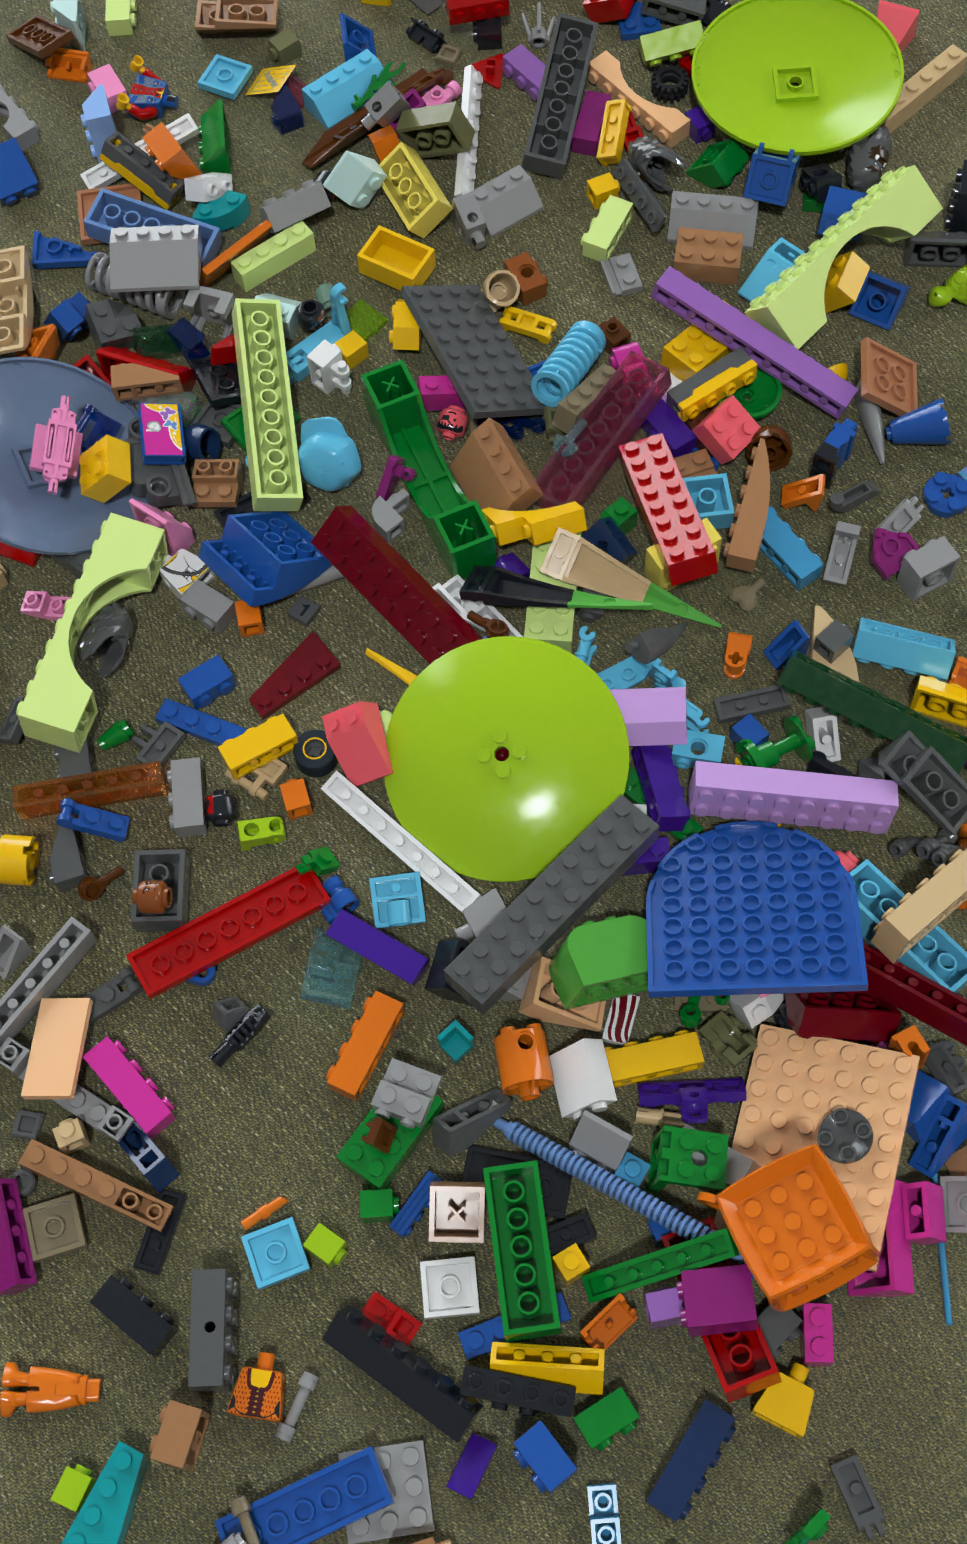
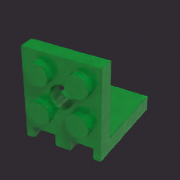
[647,1125,729,1194]

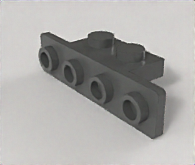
[613,158,667,232]

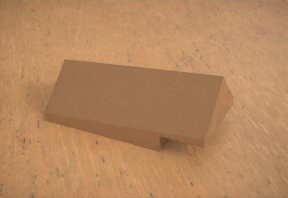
[195,0,278,34]

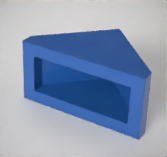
[763,620,811,670]

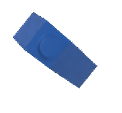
[908,1093,967,1178]

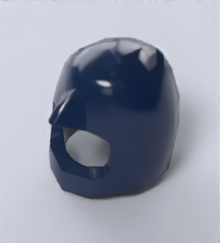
[183,423,221,467]

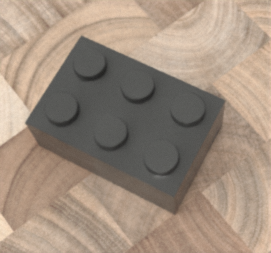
[131,849,190,932]

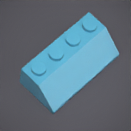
[302,49,391,130]
[852,617,956,681]

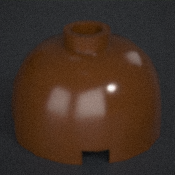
[746,425,793,471]

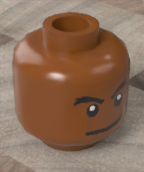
[132,880,173,914]

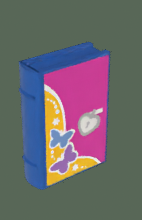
[138,403,187,465]

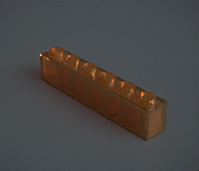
[12,761,168,820]

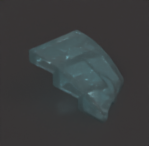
[299,927,361,1009]

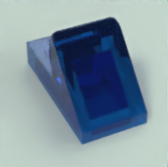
[166,317,210,365]

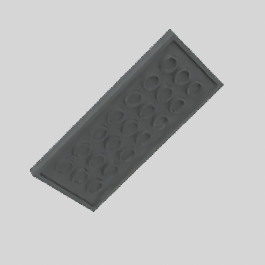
[400,285,550,419]

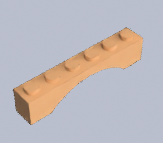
[587,51,691,148]

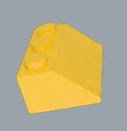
[910,675,967,728]

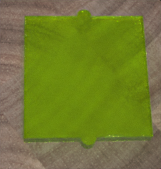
[346,299,388,341]

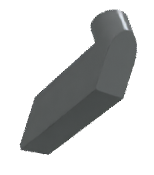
[829,481,882,513]

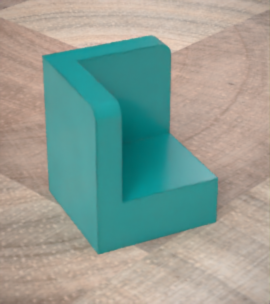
[437,1019,475,1064]

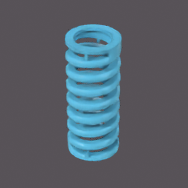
[531,321,606,407]

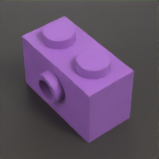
[644,1286,685,1330]

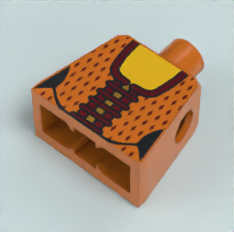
[227,1352,285,1423]

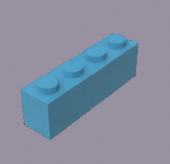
[760,506,823,591]

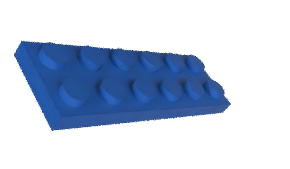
[214,1446,395,1544]

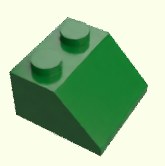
[685,138,749,189]

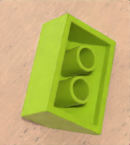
[638,20,703,67]

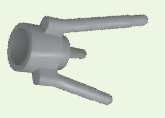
[521,2,556,48]

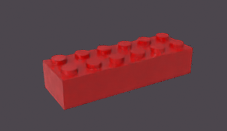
[661,1217,782,1404]

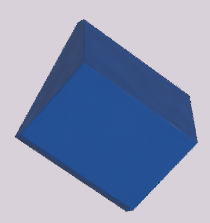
[339,12,376,62]
[906,1070,951,1144]

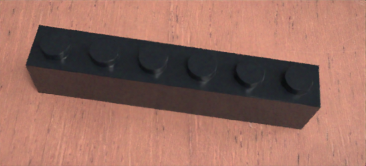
[322,1304,483,1443]

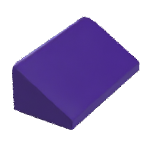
[446,1433,498,1501]

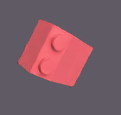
[322,701,393,787]

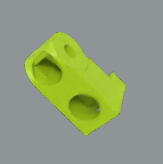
[237,817,286,851]

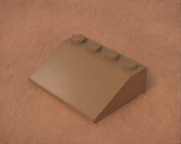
[450,417,544,511]

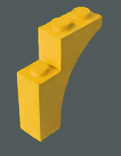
[481,501,587,546]

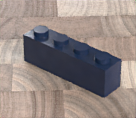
[645,1399,736,1523]

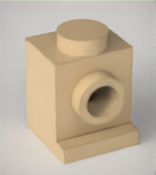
[52,1118,91,1155]

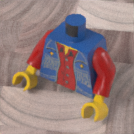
[116,55,179,121]

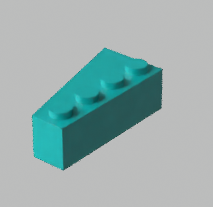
[61,1441,150,1544]

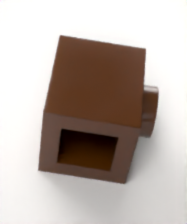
[598,317,631,355]

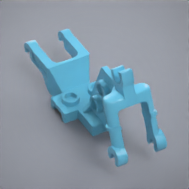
[574,625,710,733]

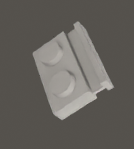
[600,253,643,299]

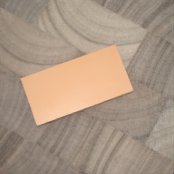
[21,998,93,1099]

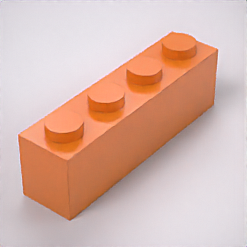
[326,991,405,1102]

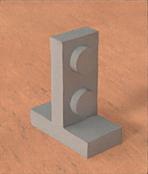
[822,521,861,587]

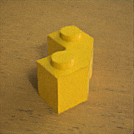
[389,299,422,350]

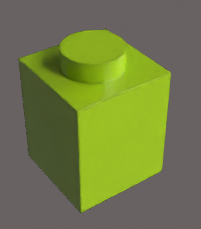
[303,1223,348,1269]
[50,1464,97,1513]

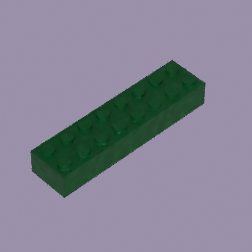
[778,650,967,774]

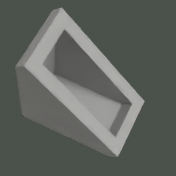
[0,925,33,980]

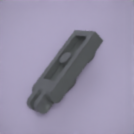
[829,1455,886,1542]

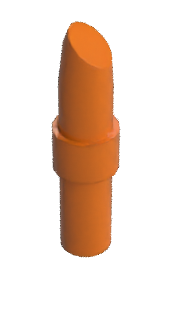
[240,1196,289,1231]

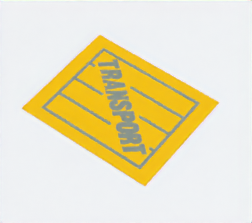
[245,65,296,96]

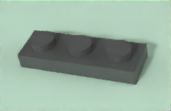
[713,684,791,724]

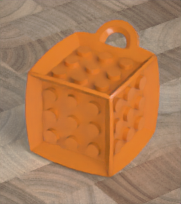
[697,1144,880,1312]

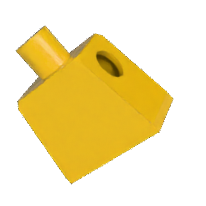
[750,1362,815,1439]

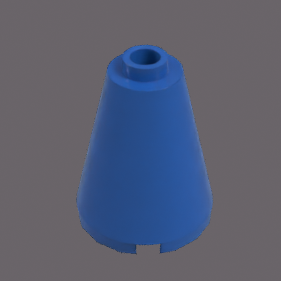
[885,398,951,445]

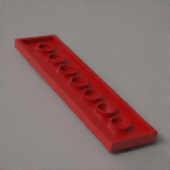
[126,867,331,1000]

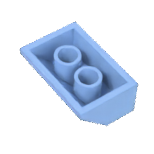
[80,84,117,163]

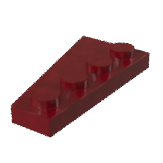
[248,631,341,720]

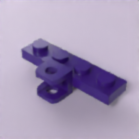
[637,1078,746,1124]

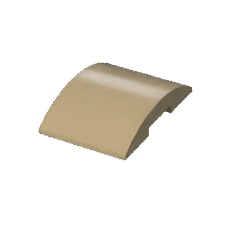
[0,245,34,355]

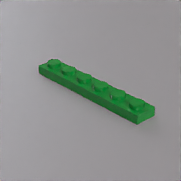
[581,1228,740,1303]

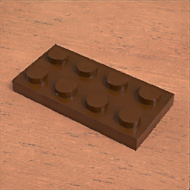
[5,14,75,59]

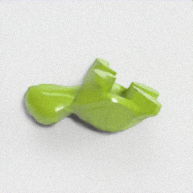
[928,264,967,308]

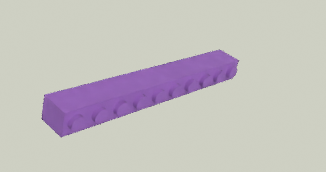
[651,266,859,419]

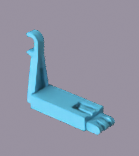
[286,283,351,385]

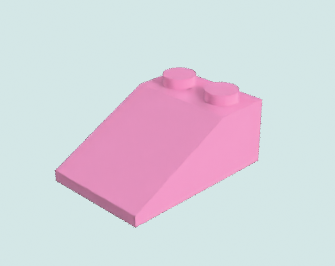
[129,498,195,556]

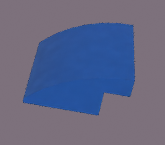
[198,511,332,607]

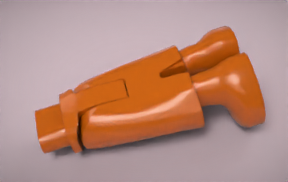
[0,1362,101,1417]

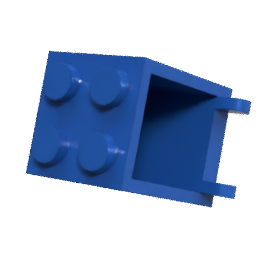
[743,142,802,207]

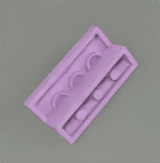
[610,687,687,746]

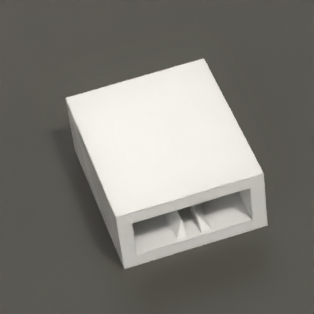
[549,1038,617,1121]

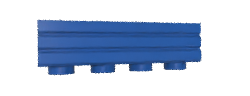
[389,1171,443,1239]

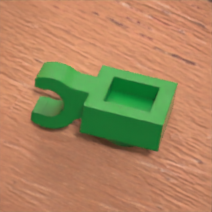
[295,846,340,876]

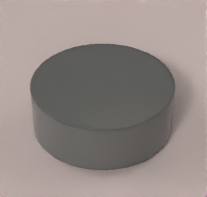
[10,1169,38,1198]

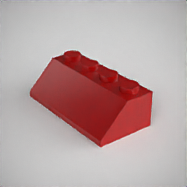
[96,346,196,402]

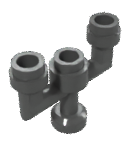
[889,829,963,867]

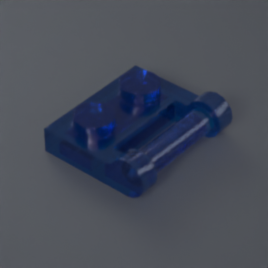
[76,404,122,452]

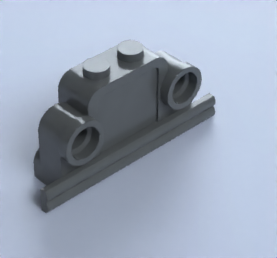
[124,417,197,507]

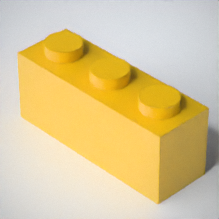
[218,713,298,781]

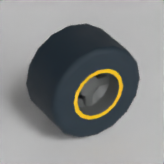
[293,729,338,778]

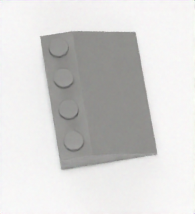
[109,224,202,293]

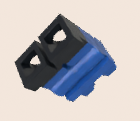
[809,418,858,490]

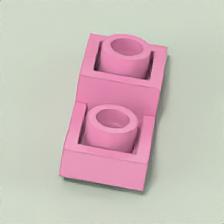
[20,591,72,621]

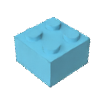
[683,473,735,529]

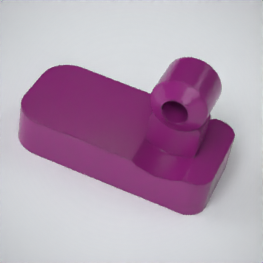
[376,455,416,501]

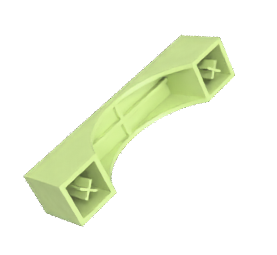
[744,165,943,349]
[16,513,168,753]

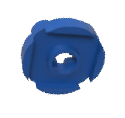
[922,472,967,518]

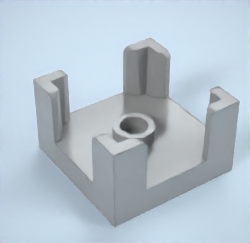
[183,285,235,340]

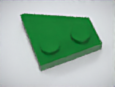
[785,1508,831,1544]

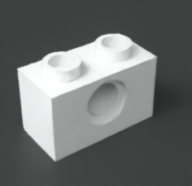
[184,172,233,202]

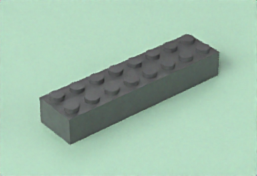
[522,13,598,179]

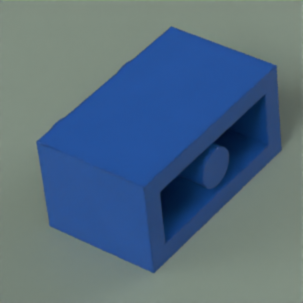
[178,654,237,710]

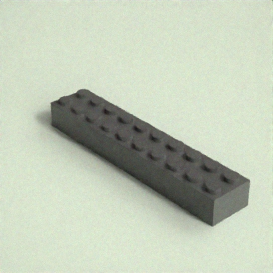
[444,795,660,1015]

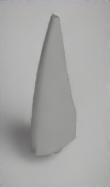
[854,377,885,464]

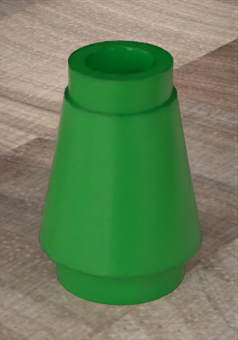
[97,719,135,751]

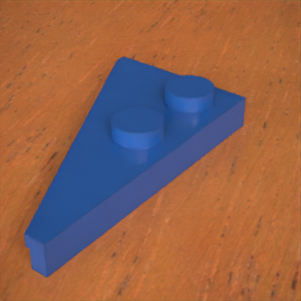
[32,231,101,269]

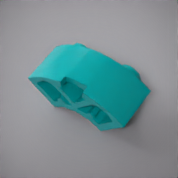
[192,190,251,234]

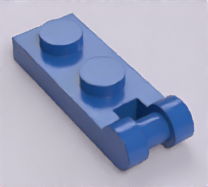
[57,798,130,842]

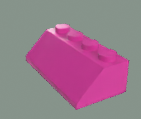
[848,1180,914,1297]

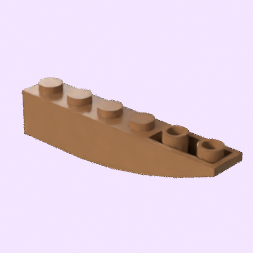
[723,438,770,573]
[18,1139,174,1232]

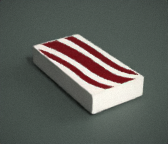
[602,994,640,1047]

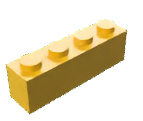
[605,1030,705,1088]
[490,1342,605,1395]

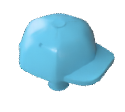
[298,417,361,492]

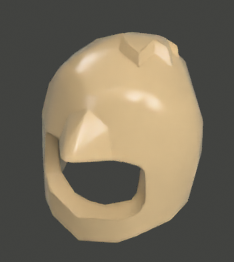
[483,270,520,312]

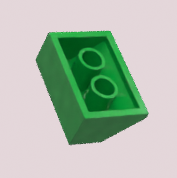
[198,99,231,174]

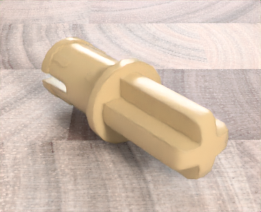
[635,1106,689,1129]

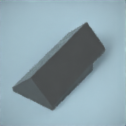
[878,730,967,836]

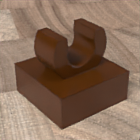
[361,1117,397,1154]

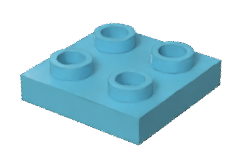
[369,872,426,929]

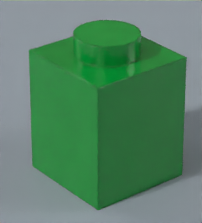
[359,1189,400,1223]

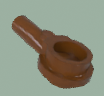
[467,610,510,638]
[77,865,125,901]

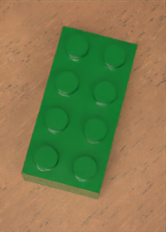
[336,1096,445,1190]

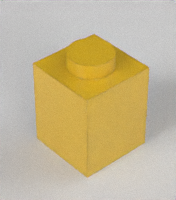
[586,172,621,210]
[334,330,369,370]
[552,1243,590,1287]

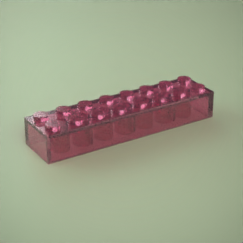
[533,350,672,509]

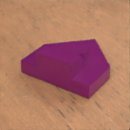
[871,527,920,580]

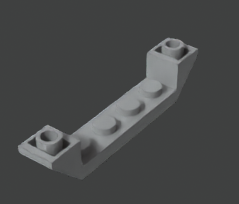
[0,1037,135,1142]

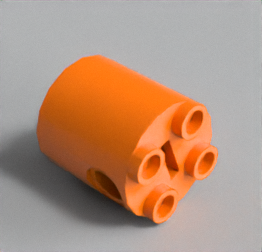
[493,1023,554,1101]

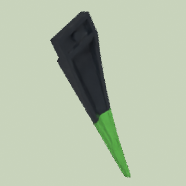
[459,565,654,610]

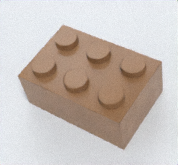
[673,227,744,285]

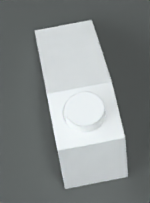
[729,993,785,1028]

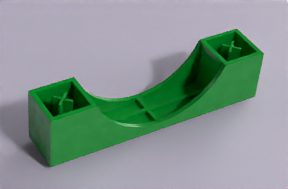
[361,359,497,579]

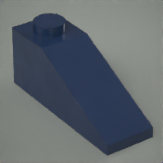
[117,1115,180,1193]

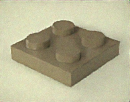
[23,1193,88,1263]

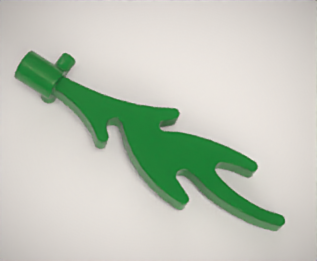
[351,61,406,111]

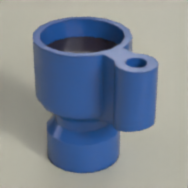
[321,876,360,924]

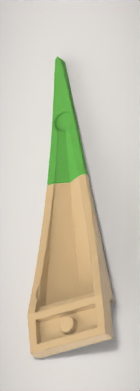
[539,527,722,628]

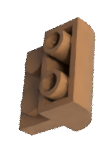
[192,459,243,507]

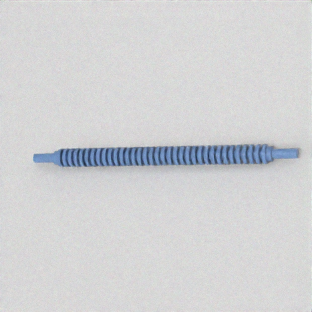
[492,1118,746,1264]

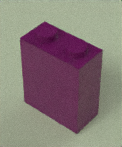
[677,1264,758,1337]

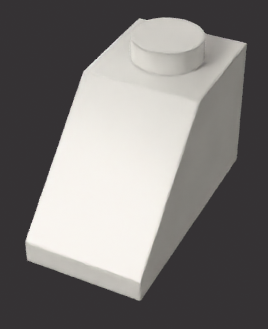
[804,706,841,762]

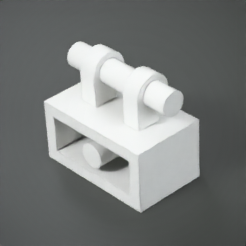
[306,340,352,395]

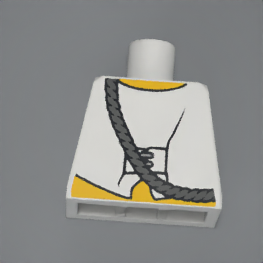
[160,549,216,600]

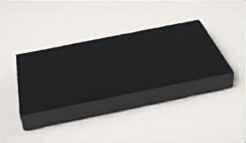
[461,1146,572,1220]

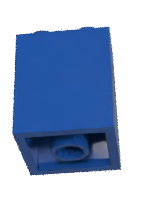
[0,137,40,207]

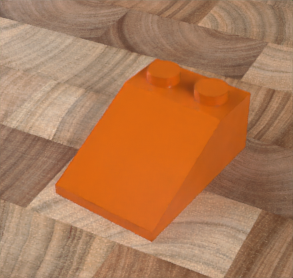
[142,122,202,180]

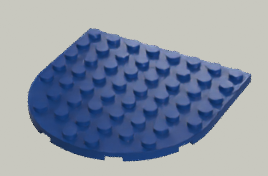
[646,821,868,998]

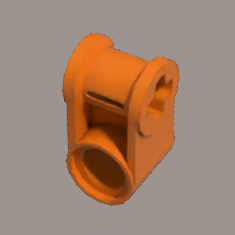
[723,631,753,679]

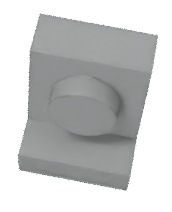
[372,488,411,543]

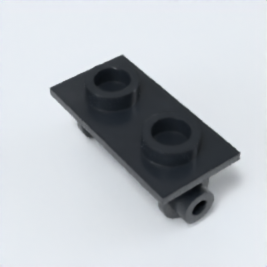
[406,17,447,53]

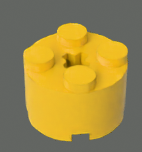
[0,834,40,886]

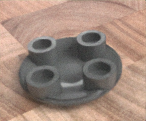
[817,1108,873,1164]

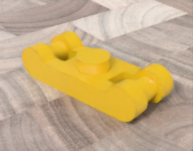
[499,306,558,344]

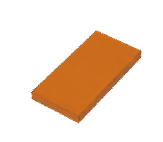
[200,220,272,287]

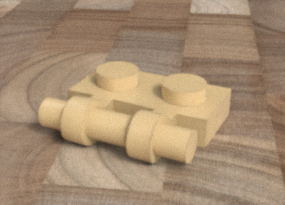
[225,759,289,801]

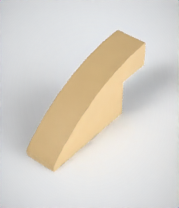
[810,606,859,682]

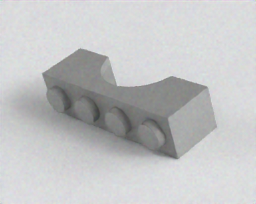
[0,84,40,151]

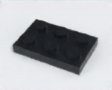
[190,356,241,408]

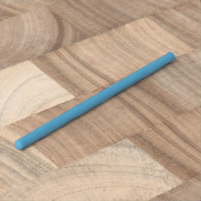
[932,1173,953,1327]

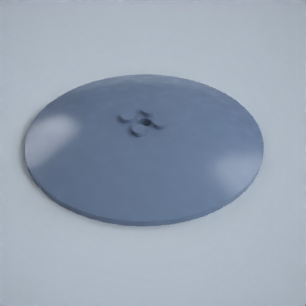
[0,357,150,555]

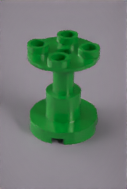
[735,715,816,768]

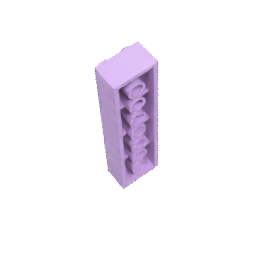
[688,761,899,834]

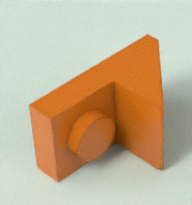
[781,474,826,512]

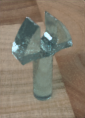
[554,418,587,457]

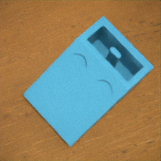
[738,237,806,302]

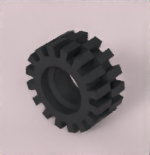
[651,64,689,104]

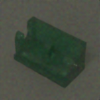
[133,324,184,356]

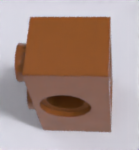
[504,252,548,306]

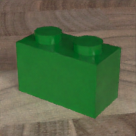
[573,1387,640,1452]

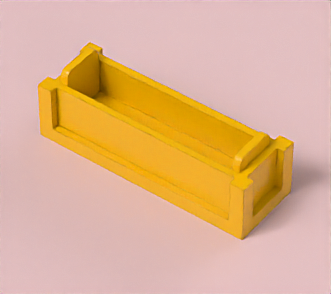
[596,99,632,167]

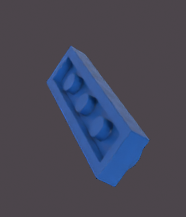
[155,698,247,746]
[458,1292,571,1361]

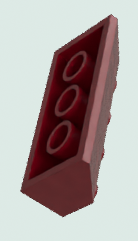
[785,991,902,1043]

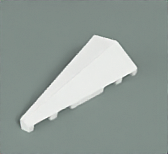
[432,574,523,637]

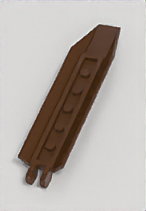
[302,67,454,168]

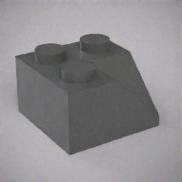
[84,299,144,349]

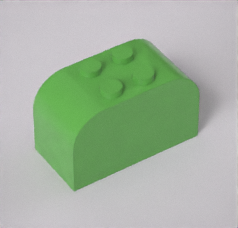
[549,915,648,1010]

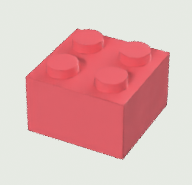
[692,395,760,465]

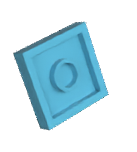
[197,54,253,100]
[241,1217,311,1291]

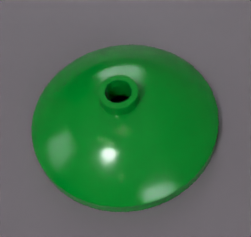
[717,367,782,419]

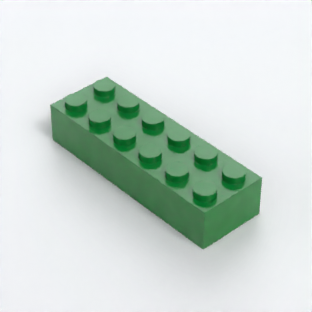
[483,1160,562,1342]

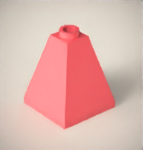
[877,0,920,52]

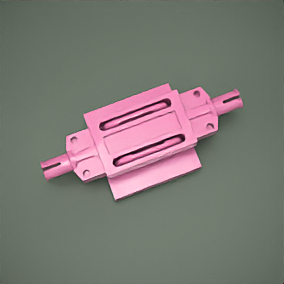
[29,395,83,495]

